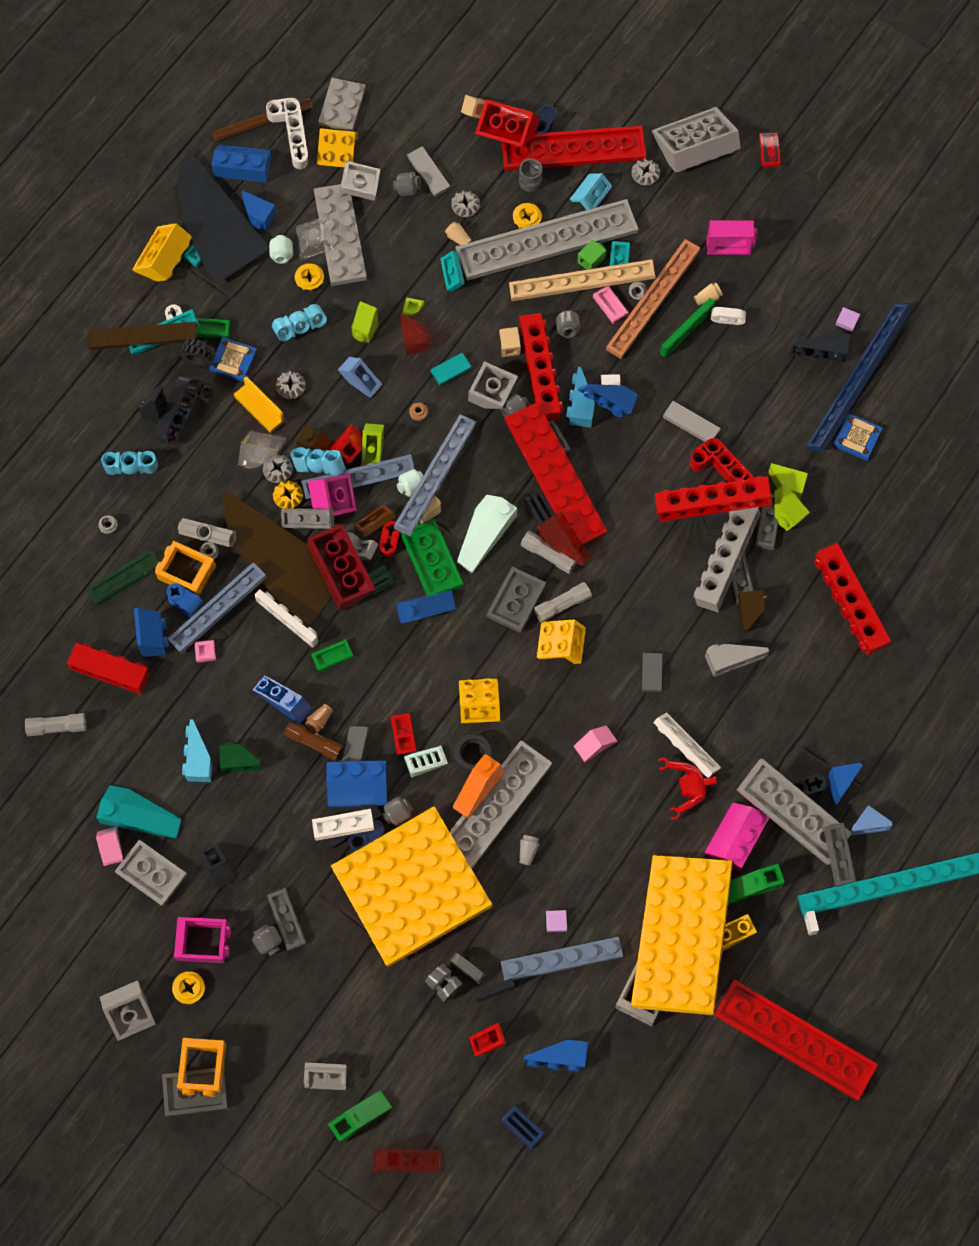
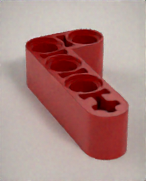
[689,438,755,494]

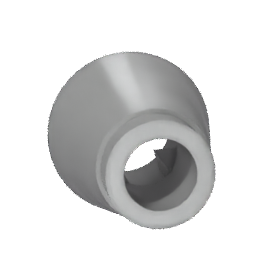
[519,835,540,866]

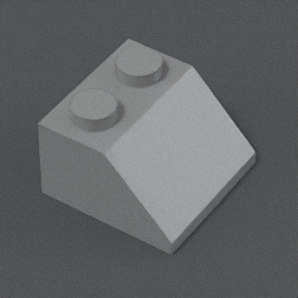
[468,361,518,409]
[100,980,156,1041]

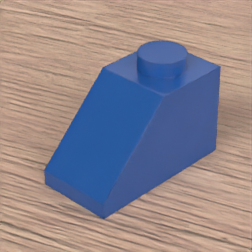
[242,191,276,231]

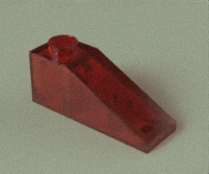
[537,511,591,566]
[373,1148,440,1173]

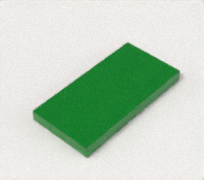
[400,519,464,596]

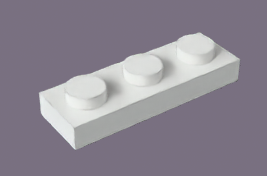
[312,809,374,841]

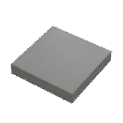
[340,161,381,201]

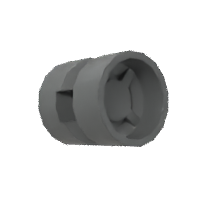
[519,159,543,192]
[425,964,463,1003]

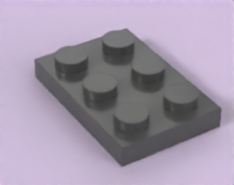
[486,567,546,633]
[162,1068,228,1117]

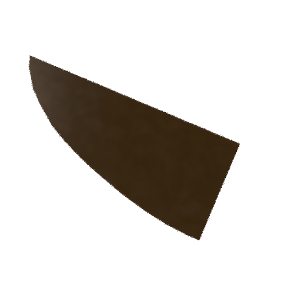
[223,491,332,626]

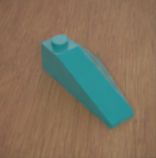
[96,785,182,839]

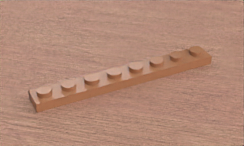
[606,239,700,359]

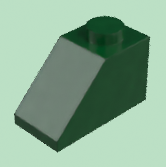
[219,742,262,773]

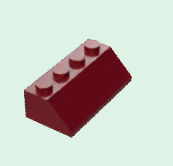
[307,524,375,611]

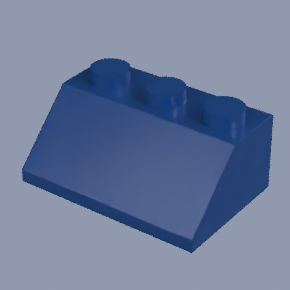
[212,144,272,183]
[327,761,387,807]

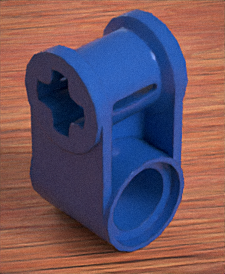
[167,584,204,618]

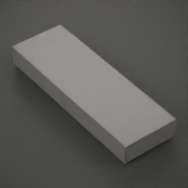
[407,146,450,197]
[663,401,720,442]

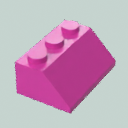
[704,803,769,873]

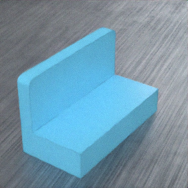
[570,173,612,210]

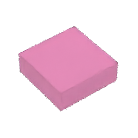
[195,640,216,663]

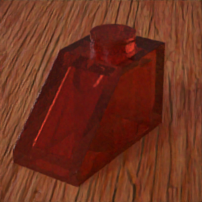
[400,314,431,355]

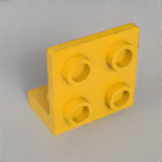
[317,128,358,167]
[537,620,586,664]
[459,678,500,723]

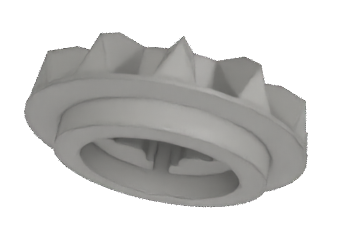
[632,159,660,185]
[451,190,480,217]
[276,371,305,399]
[263,454,293,483]

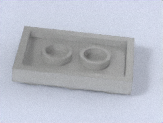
[318,78,366,132]
[115,840,187,907]

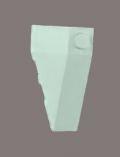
[457,495,517,573]

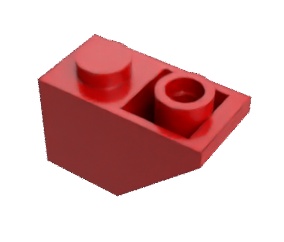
[329,424,363,464]

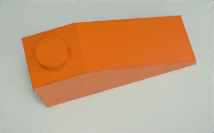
[453,754,505,818]

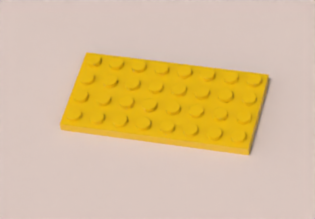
[631,855,733,1015]

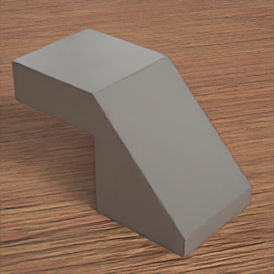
[347,532,378,560]

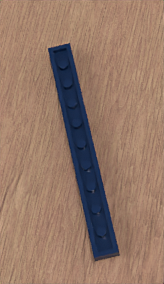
[807,304,912,452]

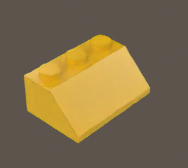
[132,223,192,282]

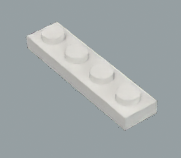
[255,590,318,648]
[654,713,721,778]

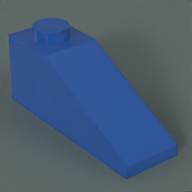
[396,590,456,623]

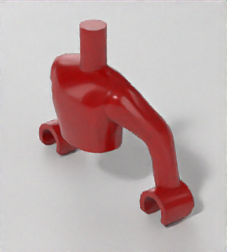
[657,758,717,821]

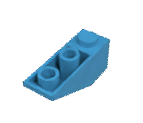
[566,367,595,428]

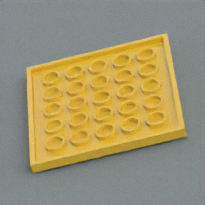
[331,807,493,967]

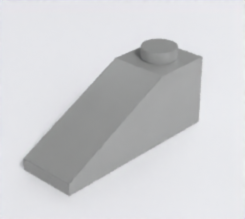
[705,644,769,677]

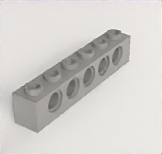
[694,507,760,612]

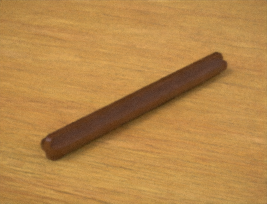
[212,98,313,141]

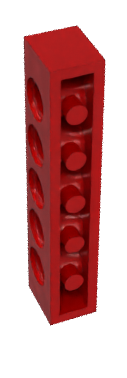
[519,313,563,421]
[655,476,772,522]
[814,543,891,656]

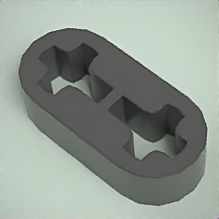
[450,953,486,984]

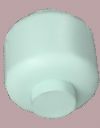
[269,235,293,264]
[397,469,423,497]

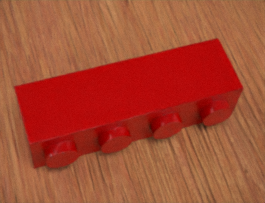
[67,643,150,695]

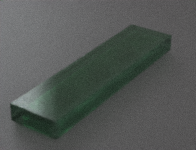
[86,550,159,606]

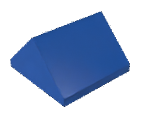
[827,763,863,806]

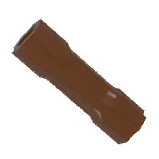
[284,720,344,762]

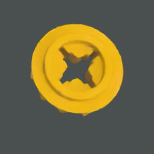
[513,203,542,229]
[295,264,324,291]
[273,480,303,508]
[172,972,205,1004]

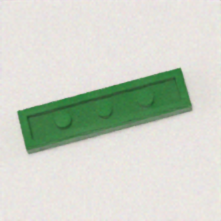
[660,298,715,357]

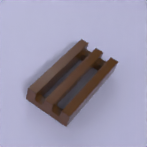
[354,504,395,538]

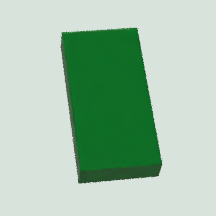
[197,318,231,339]
[311,639,354,672]

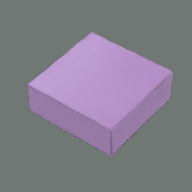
[835,307,860,332]
[546,910,567,932]

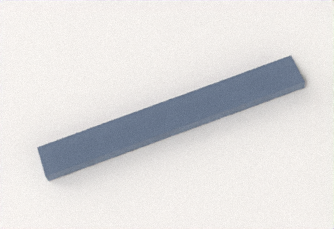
[394,414,477,537]

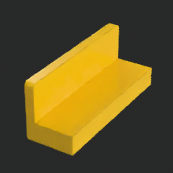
[234,377,285,434]

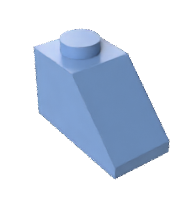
[338,357,382,397]

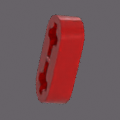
[379,521,400,557]

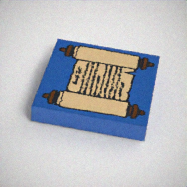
[209,337,257,382]
[833,413,882,461]

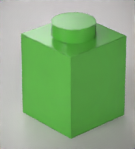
[577,239,606,270]

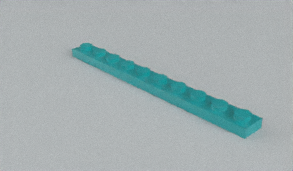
[797,853,979,916]

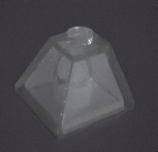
[296,216,334,259]
[239,431,286,468]

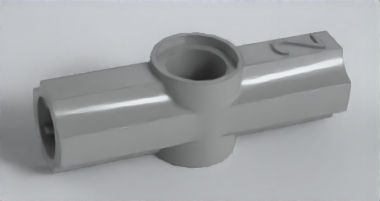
[178,518,236,547]

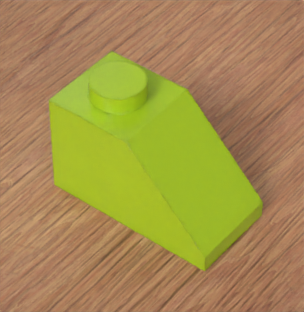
[352,301,379,343]
[361,423,384,466]
[768,463,808,500]
[775,484,810,531]

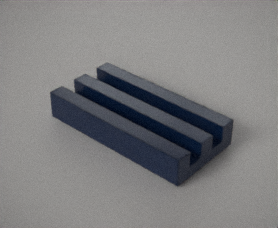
[501,1105,545,1150]

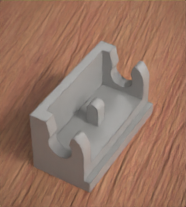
[304,1063,347,1090]

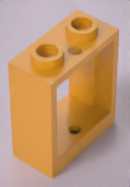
[155,541,216,597]
[177,1038,226,1097]

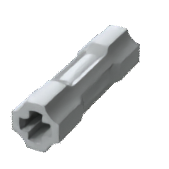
[521,531,577,574]
[534,582,592,623]
[25,713,87,736]

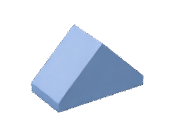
[850,805,892,836]

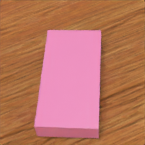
[593,286,629,324]

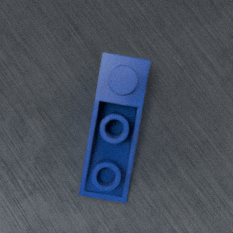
[578,384,638,417]
[253,675,312,723]
[523,1040,588,1072]

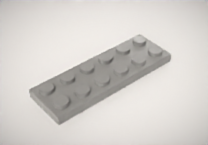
[314,184,367,286]
[737,759,852,865]

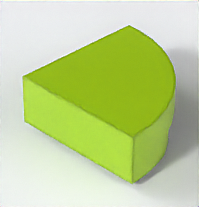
[402,298,424,317]

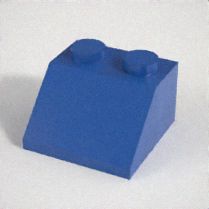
[134,608,169,657]

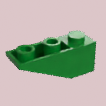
[728,864,785,904]
[328,1091,392,1144]

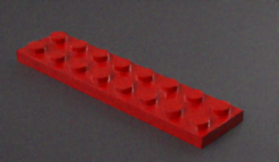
[502,126,646,171]
[504,402,607,549]
[714,980,878,1101]

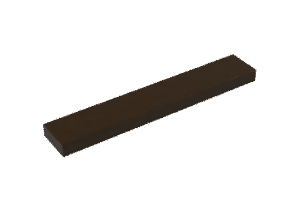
[89,322,197,350]

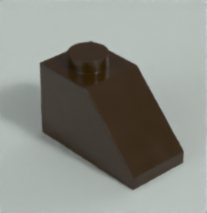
[296,424,335,452]
[737,590,767,633]

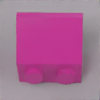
[308,474,357,516]

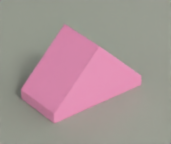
[574,726,617,762]
[96,826,123,866]

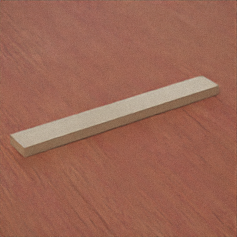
[509,259,655,301]

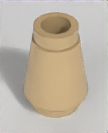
[445,222,472,245]
[694,283,722,306]

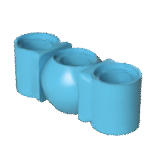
[272,304,327,341]
[291,447,345,475]
[101,451,158,475]

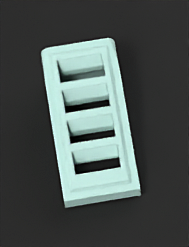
[404,746,448,778]

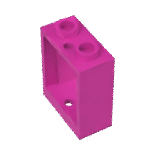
[707,220,757,255]
[174,917,231,963]

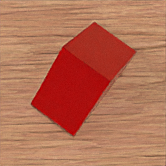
[469,1023,506,1057]

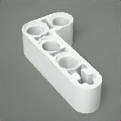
[266,98,308,169]

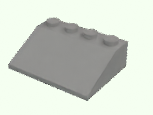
[652,107,741,172]

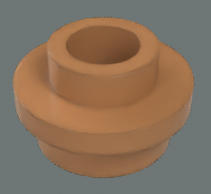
[409,403,428,421]

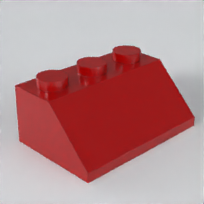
[475,99,540,148]

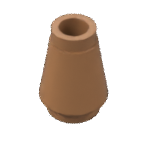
[305,704,333,733]

